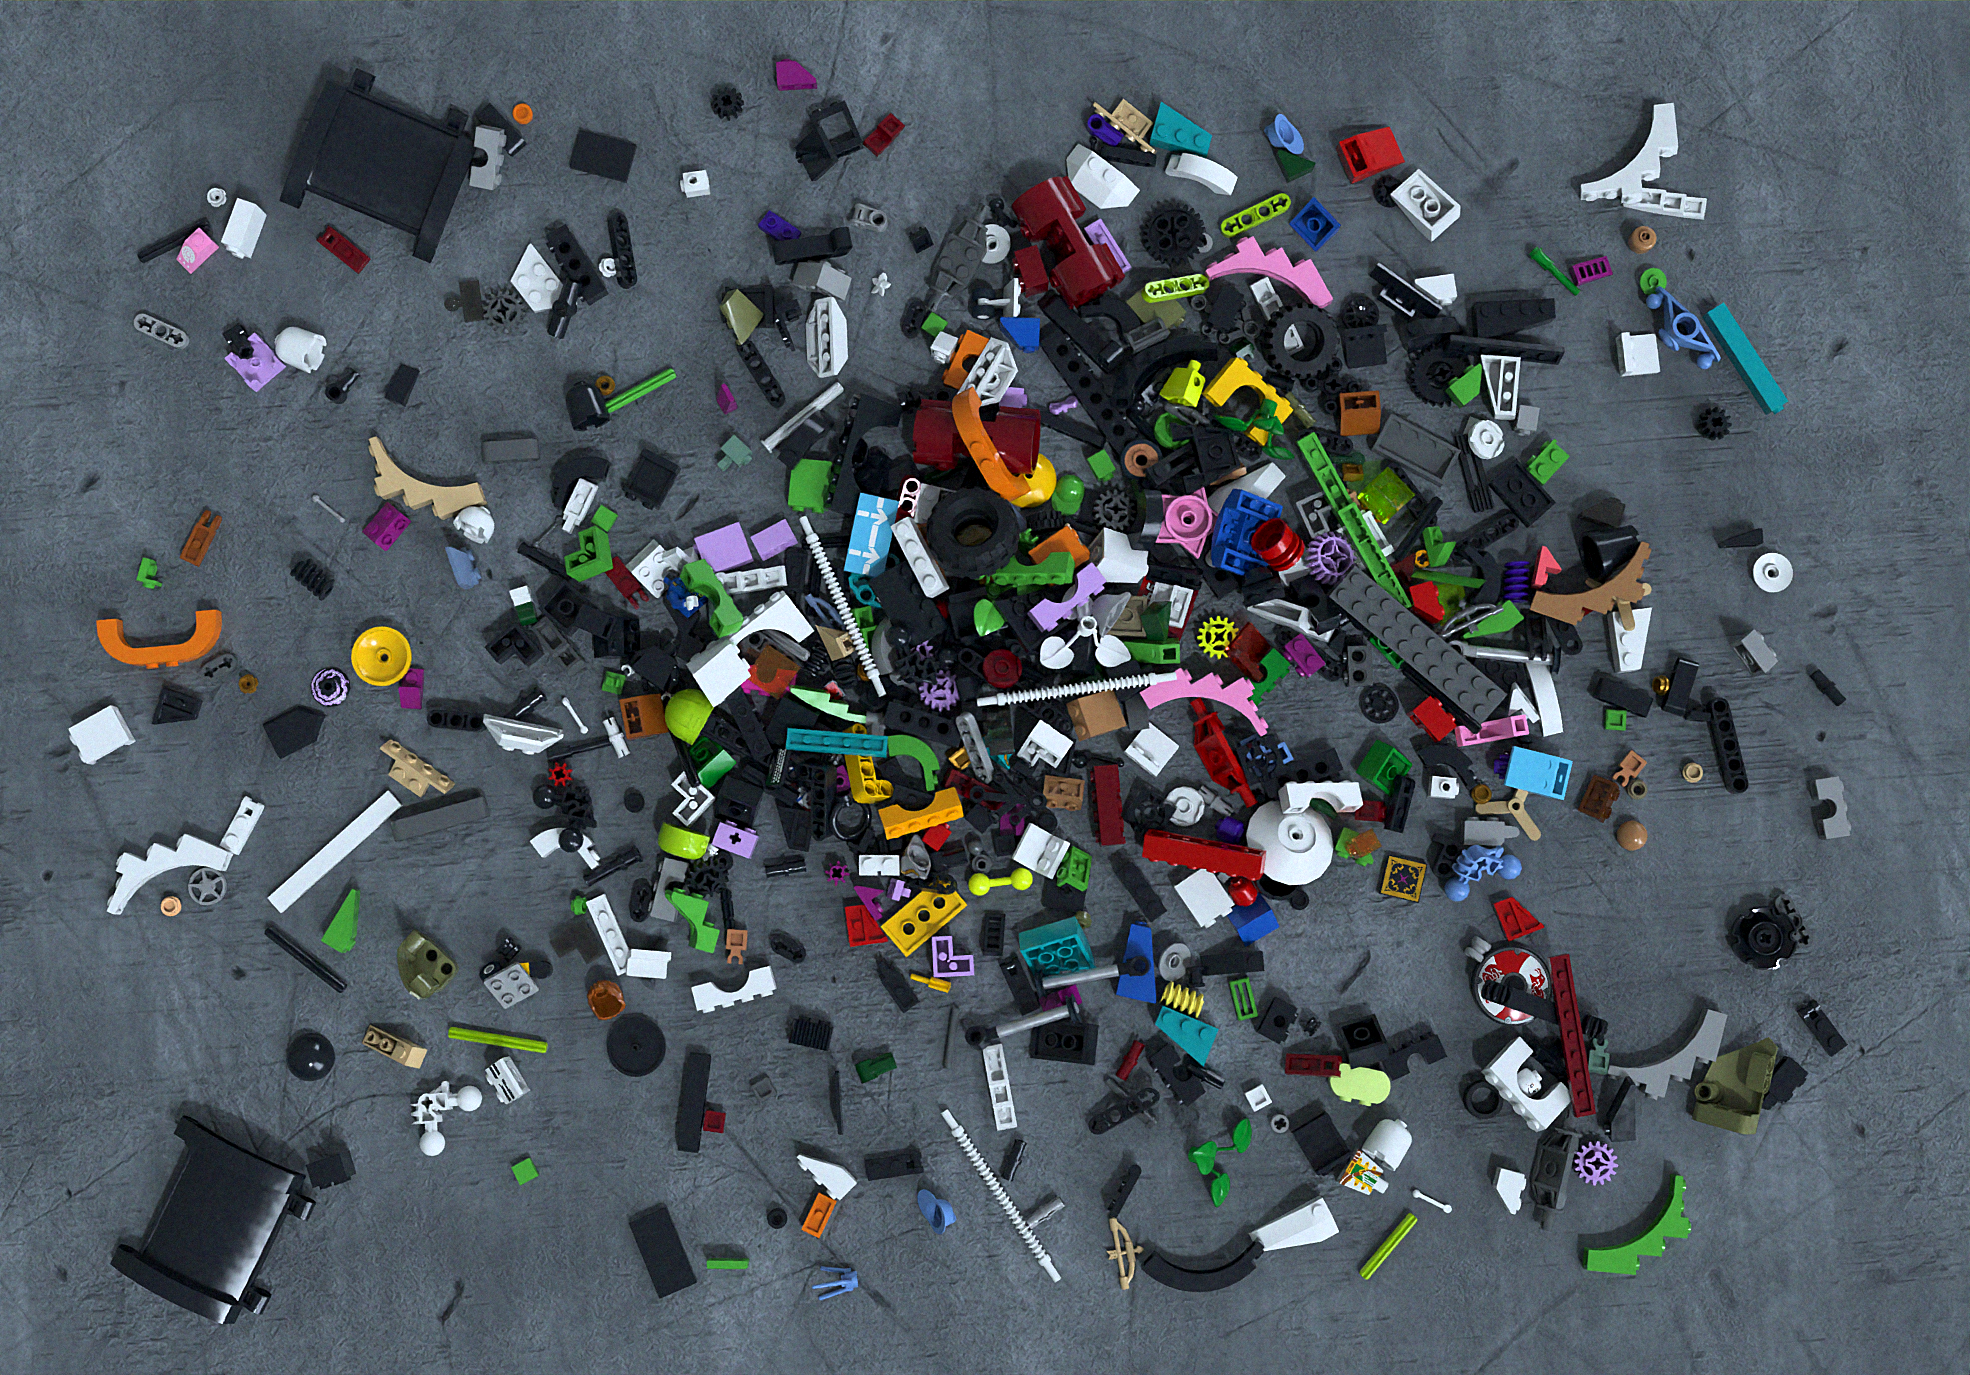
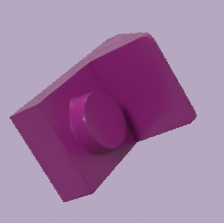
[398,669,424,709]
[853,885,885,921]
[1038,984,1083,1012]

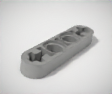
[956,711,995,784]

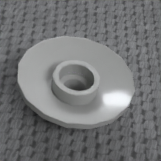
[1158,943,1191,981]

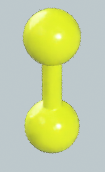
[968,868,1033,896]

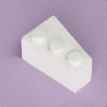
[1480,355,1521,420]
[1607,608,1652,674]

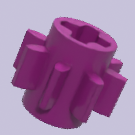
[825,861,850,886]

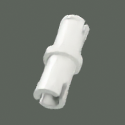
[603,717,630,758]

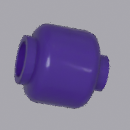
[1215,816,1246,844]

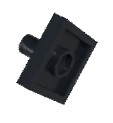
[795,126,839,181]
[1043,868,1090,913]

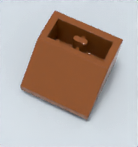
[1336,390,1381,436]
[619,694,669,741]

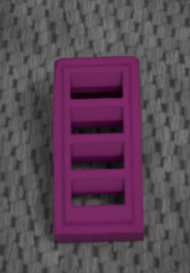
[1569,256,1613,287]
[716,383,738,414]

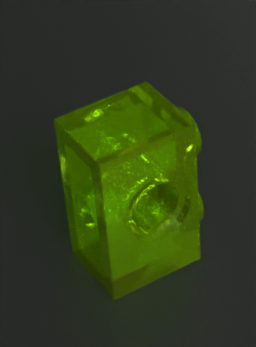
[1436,583,1468,626]

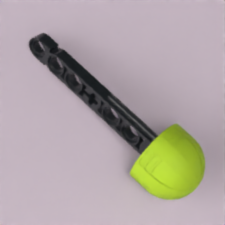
[665,689,811,792]

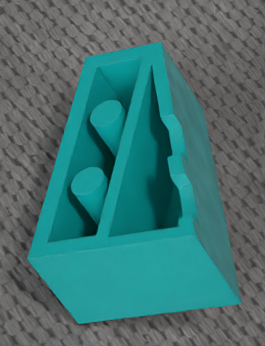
[1149,102,1212,159]
[1154,1005,1219,1067]

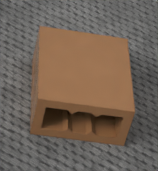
[1066,689,1127,742]

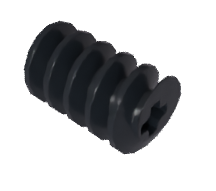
[290,559,335,601]
[799,634,830,678]

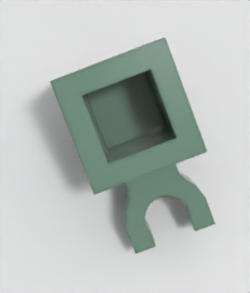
[717,435,753,472]

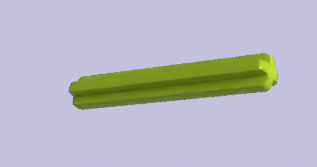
[1359,1213,1418,1280]

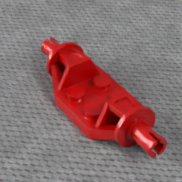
[1190,697,1258,808]

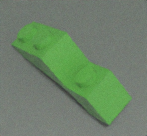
[665,887,720,953]

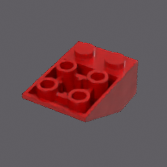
[1336,127,1405,184]

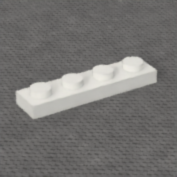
[586,894,630,976]

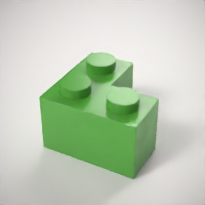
[564,526,613,582]

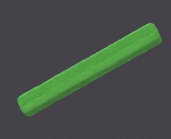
[606,368,676,413]

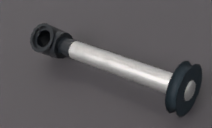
[1034,956,1151,999]
[965,993,1081,1051]

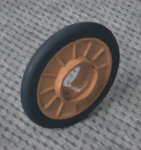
[1120,439,1163,480]

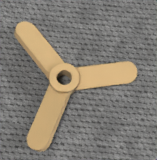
[1585,578,1652,631]
[1475,789,1541,841]

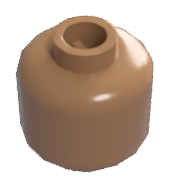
[1628,226,1656,254]

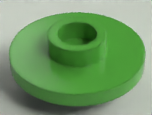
[1639,268,1667,295]

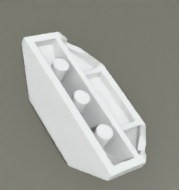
[1066,144,1140,209]
[806,297,848,378]
[957,337,1018,406]
[483,714,563,754]

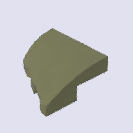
[719,289,764,345]

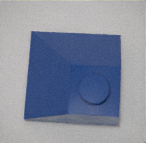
[1000,317,1040,353]

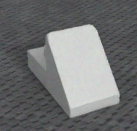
[662,547,699,574]
[1507,682,1540,723]

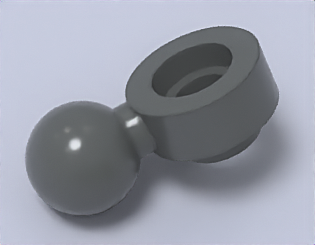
[967,839,992,874]

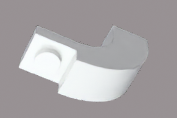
[1165,153,1238,195]
[530,828,601,870]

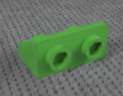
[1526,438,1570,486]
[1056,846,1092,891]

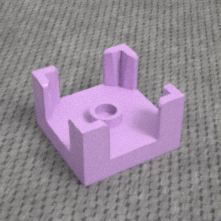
[225,332,286,392]

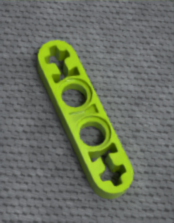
[1220,193,1291,238]
[1141,274,1210,303]

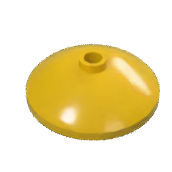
[1010,453,1057,508]
[351,626,412,686]

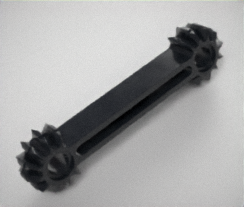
[1481,980,1608,1040]

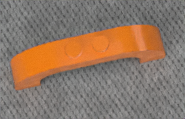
[952,386,1031,502]
[96,610,222,669]

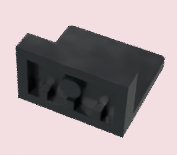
[773,299,802,352]
[1343,324,1387,369]

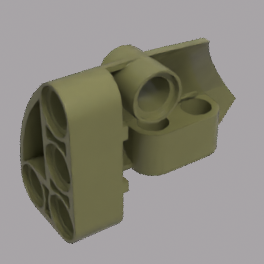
[1692,1037,1778,1135]

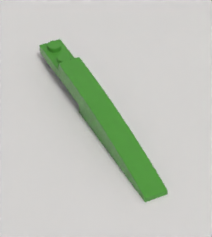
[1296,432,1412,609]

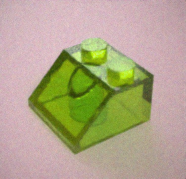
[1356,467,1415,524]

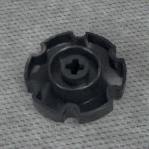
[1730,905,1798,970]

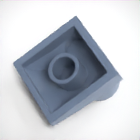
[445,546,482,590]

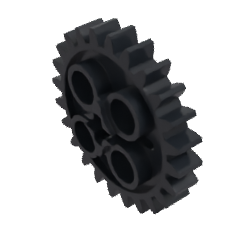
[1142,203,1206,266]

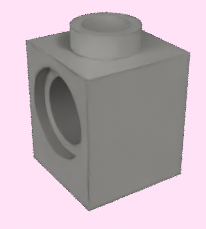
[1513,405,1540,436]

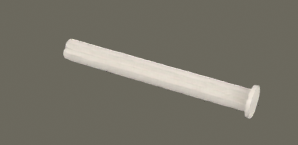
[761,382,844,453]

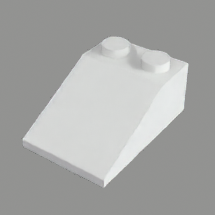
[1390,169,1460,242]

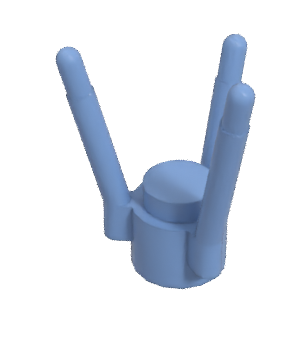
[812,1266,858,1300]

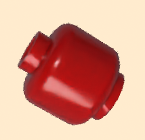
[1228,876,1258,907]

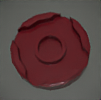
[982,649,1022,688]

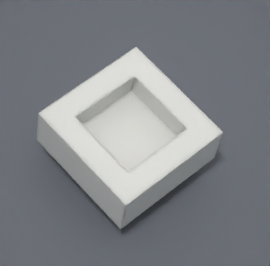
[1244,1084,1272,1112]

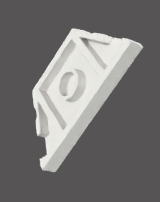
[511,244,577,313]

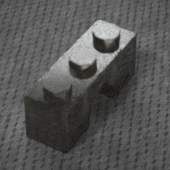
[982,702,1014,756]

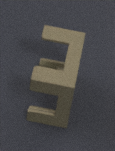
[1106,596,1147,639]

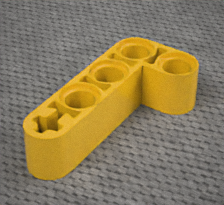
[842,723,894,804]

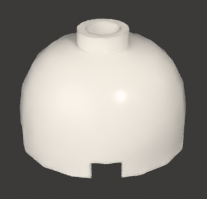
[453,506,495,544]

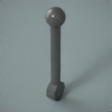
[532,517,564,549]

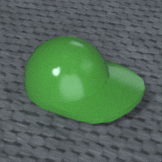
[1051,474,1085,516]

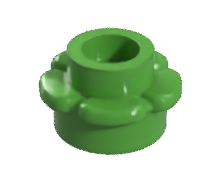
[571,895,587,915]

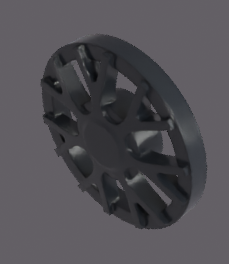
[1361,687,1399,724]

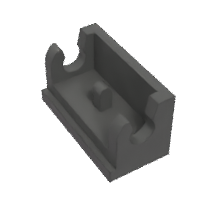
[1123,317,1169,354]

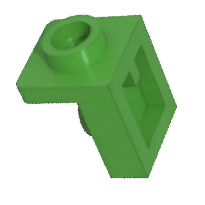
[136,557,162,589]

